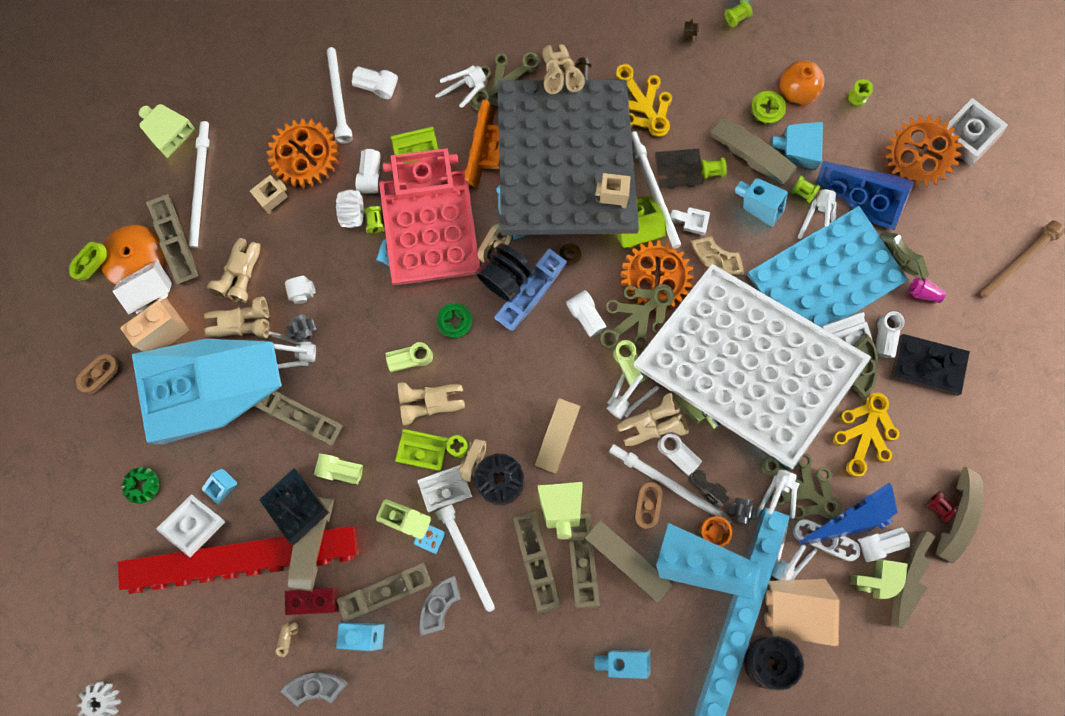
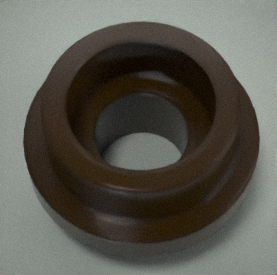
[684,19,699,41]
[559,243,581,265]

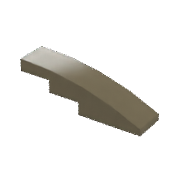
[710,117,797,184]
[146,194,199,284]
[513,511,561,614]
[584,519,673,603]
[891,531,935,628]

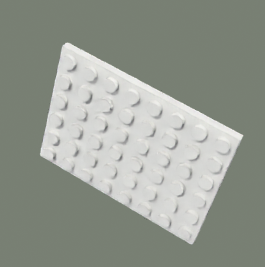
[634,264,871,469]

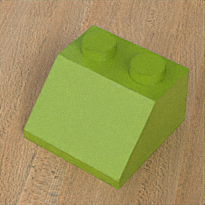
[617,195,666,248]

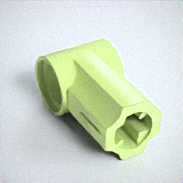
[613,340,648,386]
[386,342,433,373]
[313,453,363,485]

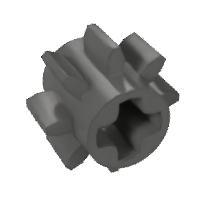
[286,315,316,342]
[727,498,758,525]

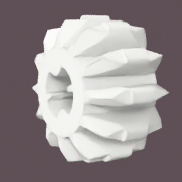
[336,190,364,228]
[76,681,121,716]

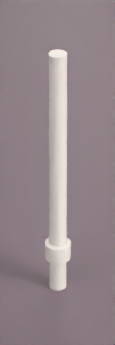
[188,121,210,248]
[631,132,681,249]
[609,444,732,523]

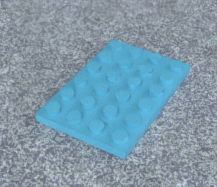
[746,206,909,326]

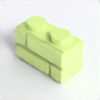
[376,499,430,539]

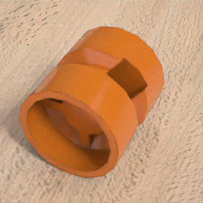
[697,516,732,547]

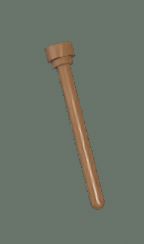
[980,220,1065,298]

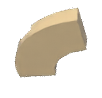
[690,236,745,276]

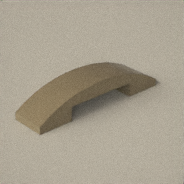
[254,391,343,446]
[935,467,984,563]
[288,498,334,591]
[569,514,600,609]
[336,563,433,622]

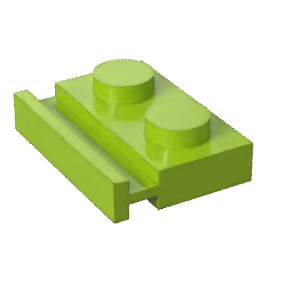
[391,127,438,164]
[395,429,448,472]

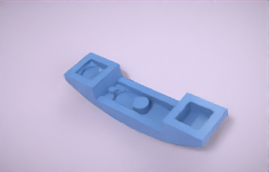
[494,249,567,332]

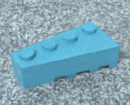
[656,523,760,599]

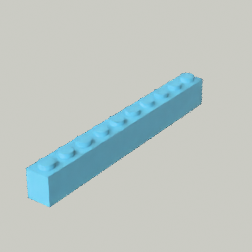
[694,508,790,716]

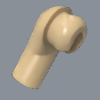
[276,622,299,657]

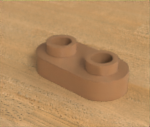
[76,354,119,394]
[634,482,663,529]

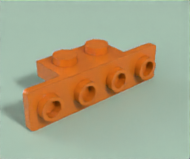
[464,100,500,188]

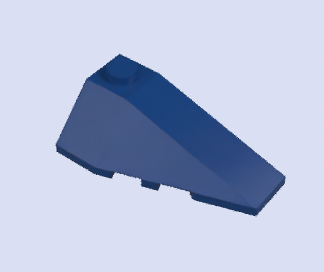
[816,161,914,230]
[800,482,898,545]

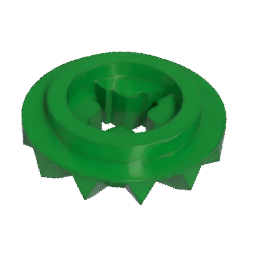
[437,303,473,339]
[121,467,159,504]

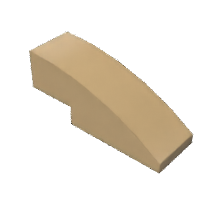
[535,398,581,474]

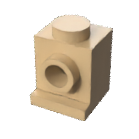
[596,173,631,208]
[250,175,288,214]

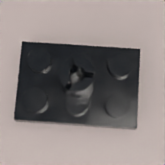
[891,334,970,396]
[259,468,330,546]

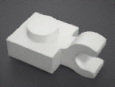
[670,207,710,235]

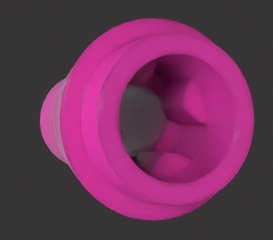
[909,277,946,303]

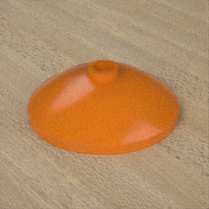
[100,225,166,285]

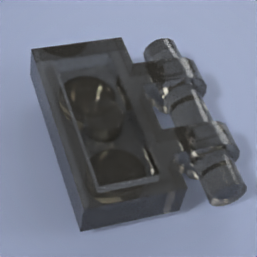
[655,148,703,189]
[688,470,730,508]

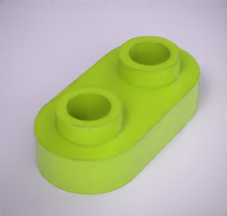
[69,242,107,281]

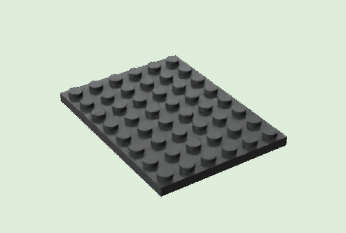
[498,80,639,235]

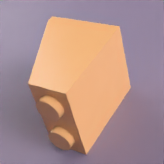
[120,298,190,352]
[764,579,839,646]

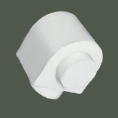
[285,275,316,304]

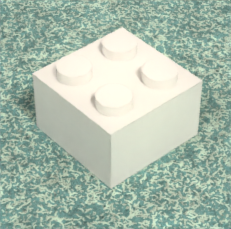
[938,98,1008,167]
[112,260,172,314]

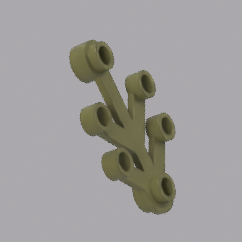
[470,52,540,111]
[600,284,674,348]
[761,454,842,520]

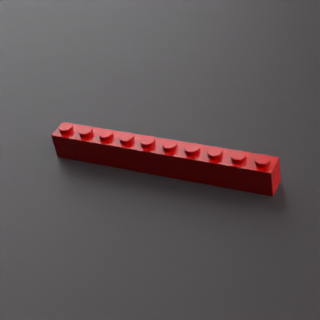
[117,526,360,594]

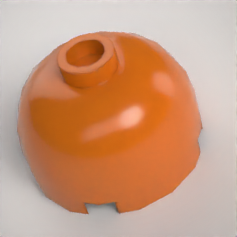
[779,60,824,106]

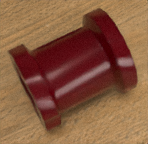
[926,491,959,522]

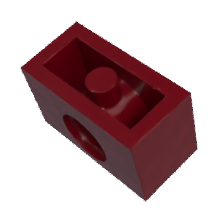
[285,588,339,616]

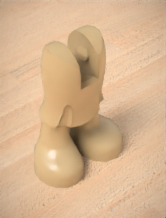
[543,44,585,94]
[206,238,261,303]
[204,297,270,339]
[398,382,465,426]
[617,392,689,446]

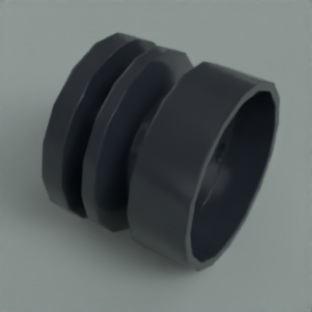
[475,243,535,302]
[474,454,524,506]
[744,636,804,690]

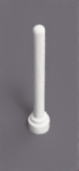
[327,47,353,143]
[435,504,494,612]

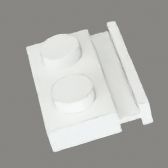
[819,312,873,345]
[417,465,473,513]

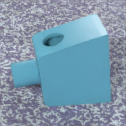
[770,122,823,170]
[735,178,788,228]
[336,621,385,651]
[595,649,651,678]

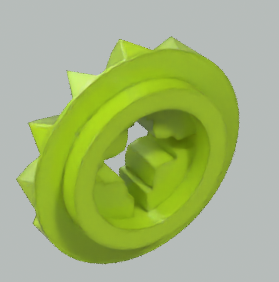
[751,91,786,124]

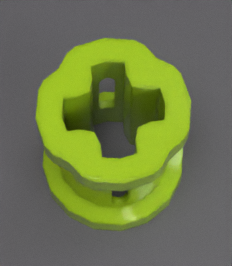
[724,0,753,27]
[848,79,873,106]
[701,157,727,180]
[790,175,820,203]
[363,206,385,234]
[446,435,468,458]

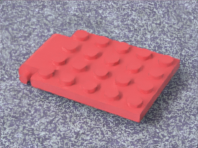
[379,148,480,286]

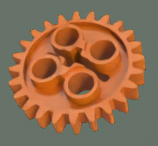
[886,115,962,188]
[267,118,339,188]
[620,240,694,313]

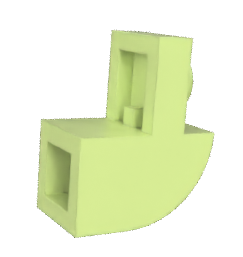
[850,560,907,599]

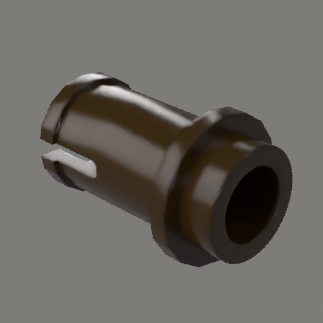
[575,57,592,80]

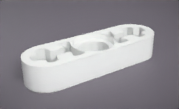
[792,520,860,561]

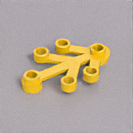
[616,64,672,137]
[832,393,900,477]

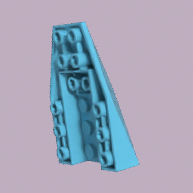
[132,339,282,445]

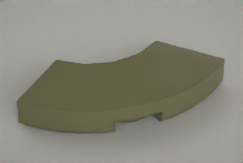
[879,232,929,279]
[851,334,879,399]

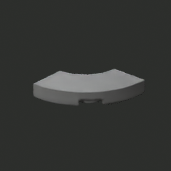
[419,576,461,636]
[279,672,348,707]

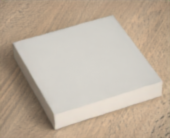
[156,495,225,557]

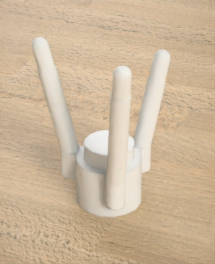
[435,65,486,108]
[798,190,837,239]
[269,331,316,369]
[606,374,660,420]
[756,470,799,519]
[771,524,818,581]

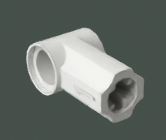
[352,67,398,99]
[356,149,381,194]
[566,290,607,338]
[875,311,905,359]
[657,433,702,476]
[857,527,910,562]

